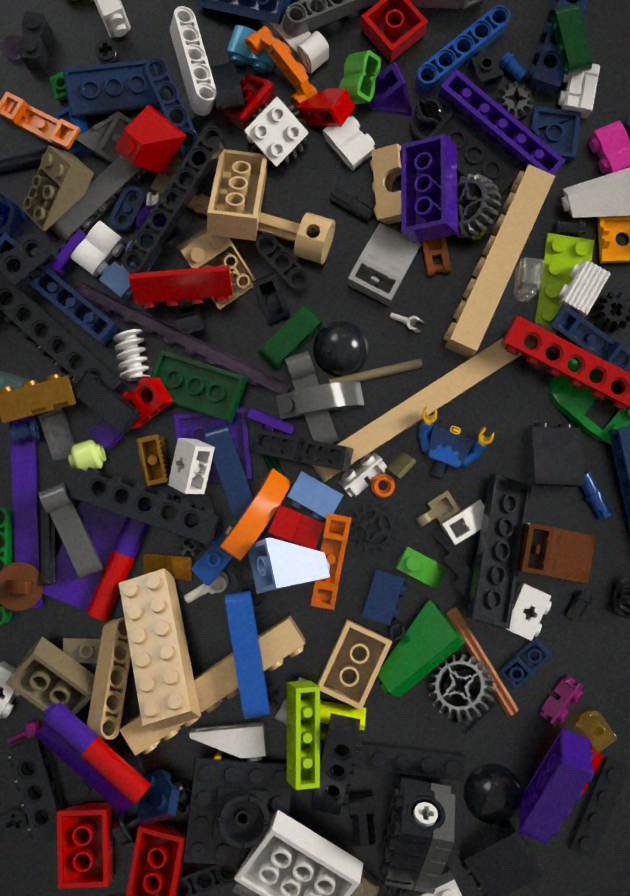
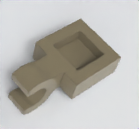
[416,490,461,527]

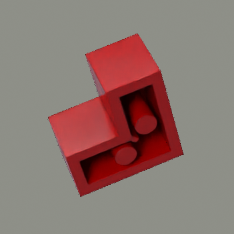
[268,505,325,550]

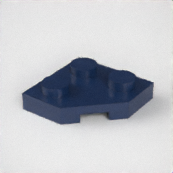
[530,106,581,161]
[136,769,180,825]

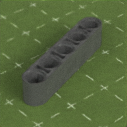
[283,0,380,36]

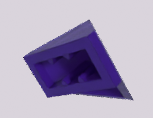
[367,62,412,116]

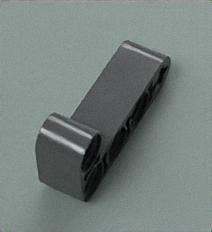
[285,351,339,444]
[39,483,104,579]

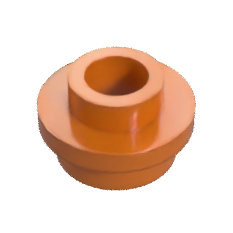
[371,474,395,498]

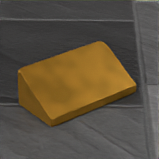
[143,554,194,581]

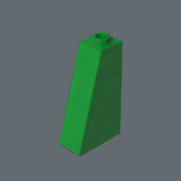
[378,600,466,698]

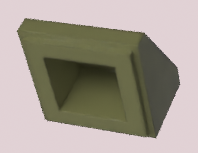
[386,451,416,479]

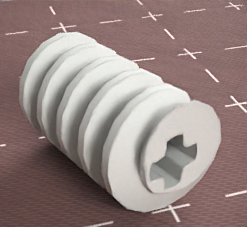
[113,329,150,381]

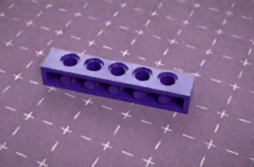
[438,69,565,175]

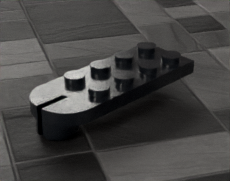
[410,97,525,195]

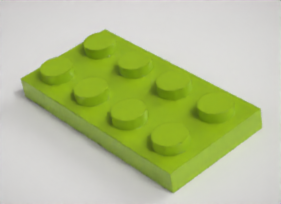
[534,233,594,329]

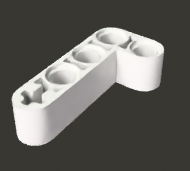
[260,15,329,74]

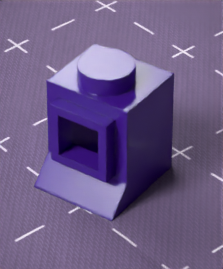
[86,418,124,450]

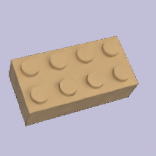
[207,149,268,241]

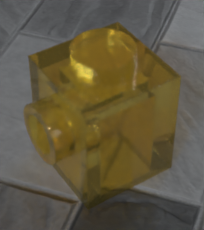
[575,710,618,753]

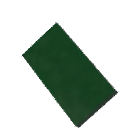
[149,350,248,424]

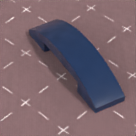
[549,304,630,371]

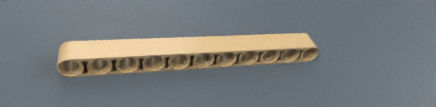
[312,336,535,483]

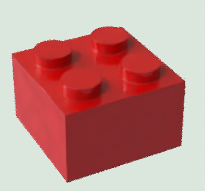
[360,0,428,63]

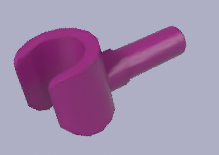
[7,721,40,744]

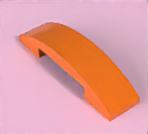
[0,91,81,150]
[219,468,292,561]
[310,513,352,610]

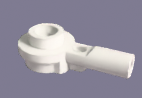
[184,571,229,604]

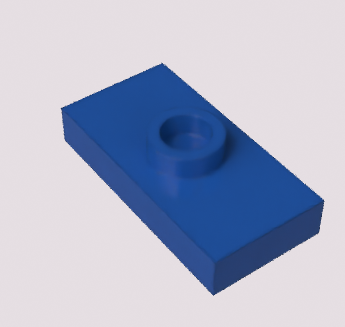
[191,534,235,586]

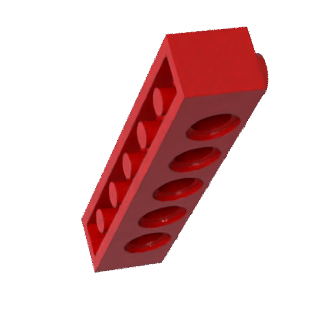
[501,316,630,411]

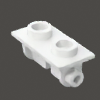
[338,452,387,497]

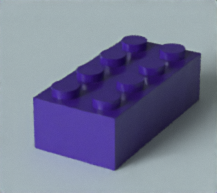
[401,133,458,243]
[519,728,594,844]

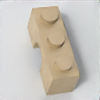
[370,144,401,225]

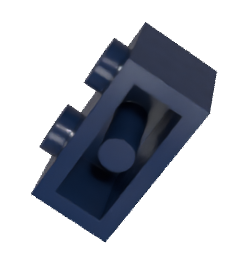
[361,569,407,625]

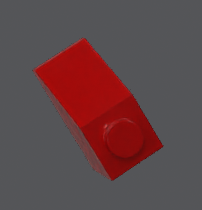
[296,88,355,127]

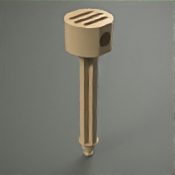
[188,193,335,264]

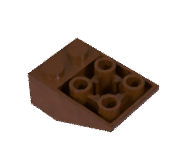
[519,523,596,584]

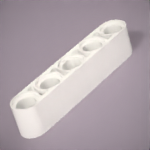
[170,6,217,116]

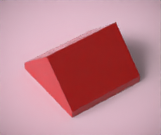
[217,74,274,131]

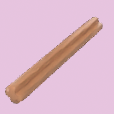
[446,607,518,717]

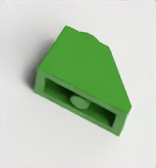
[395,546,448,590]

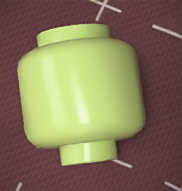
[68,440,106,471]

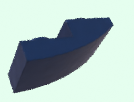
[499,637,552,690]

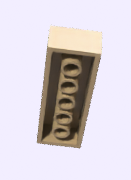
[119,568,201,732]

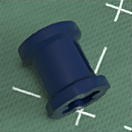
[9,419,40,445]

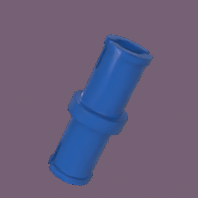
[581,471,613,520]

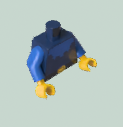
[418,407,495,480]

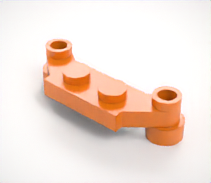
[244,26,318,108]

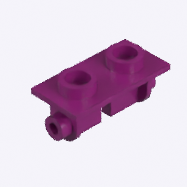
[540,675,584,726]

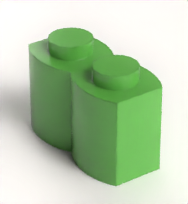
[339,50,381,105]

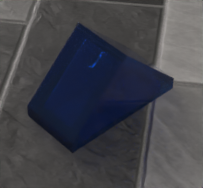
[0,194,27,238]

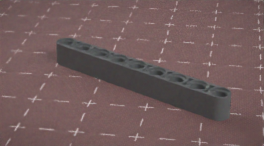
[50,93,216,243]

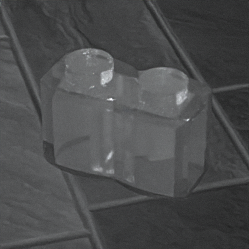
[512,257,544,301]

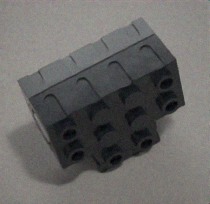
[381,778,455,894]

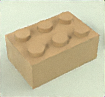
[317,619,392,710]

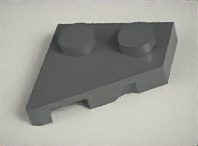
[75,111,133,164]

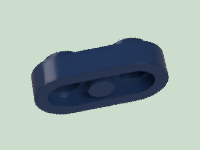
[110,186,145,232]

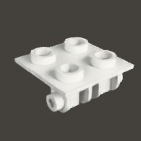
[244,96,309,167]

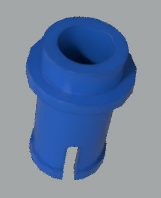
[499,52,529,83]

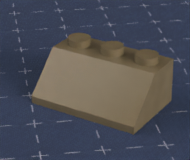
[5,637,95,715]

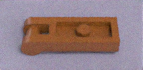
[421,237,451,277]

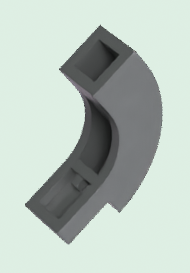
[276,381,364,420]

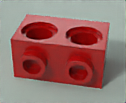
[121,377,174,430]

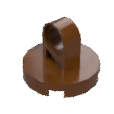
[0,562,44,611]

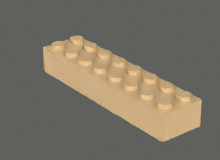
[443,164,555,359]
[120,615,306,756]

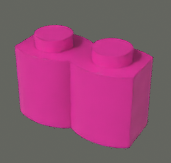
[589,120,630,175]

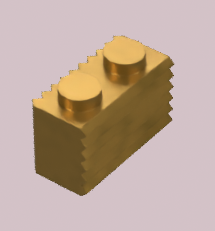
[136,434,171,488]

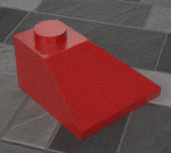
[114,105,186,175]

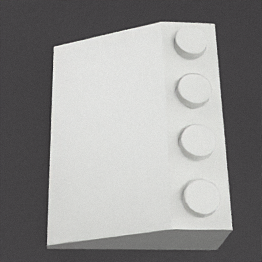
[234,810,364,896]

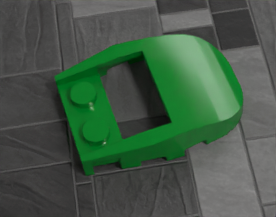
[549,358,630,449]

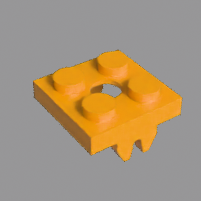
[597,216,630,264]

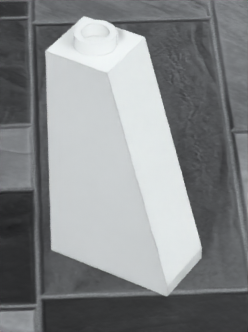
[561,167,630,218]

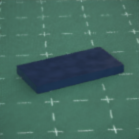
[62,59,164,118]

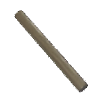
[329,358,423,383]

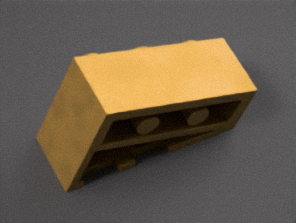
[0,373,76,423]

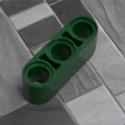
[551,3,592,75]
[258,305,323,369]

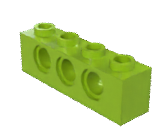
[286,680,320,790]

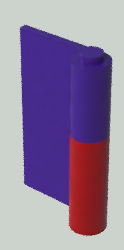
[42,489,151,622]
[35,702,152,815]

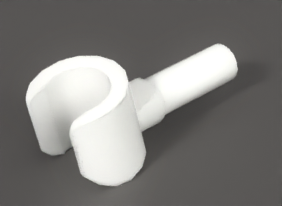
[390,313,424,333]

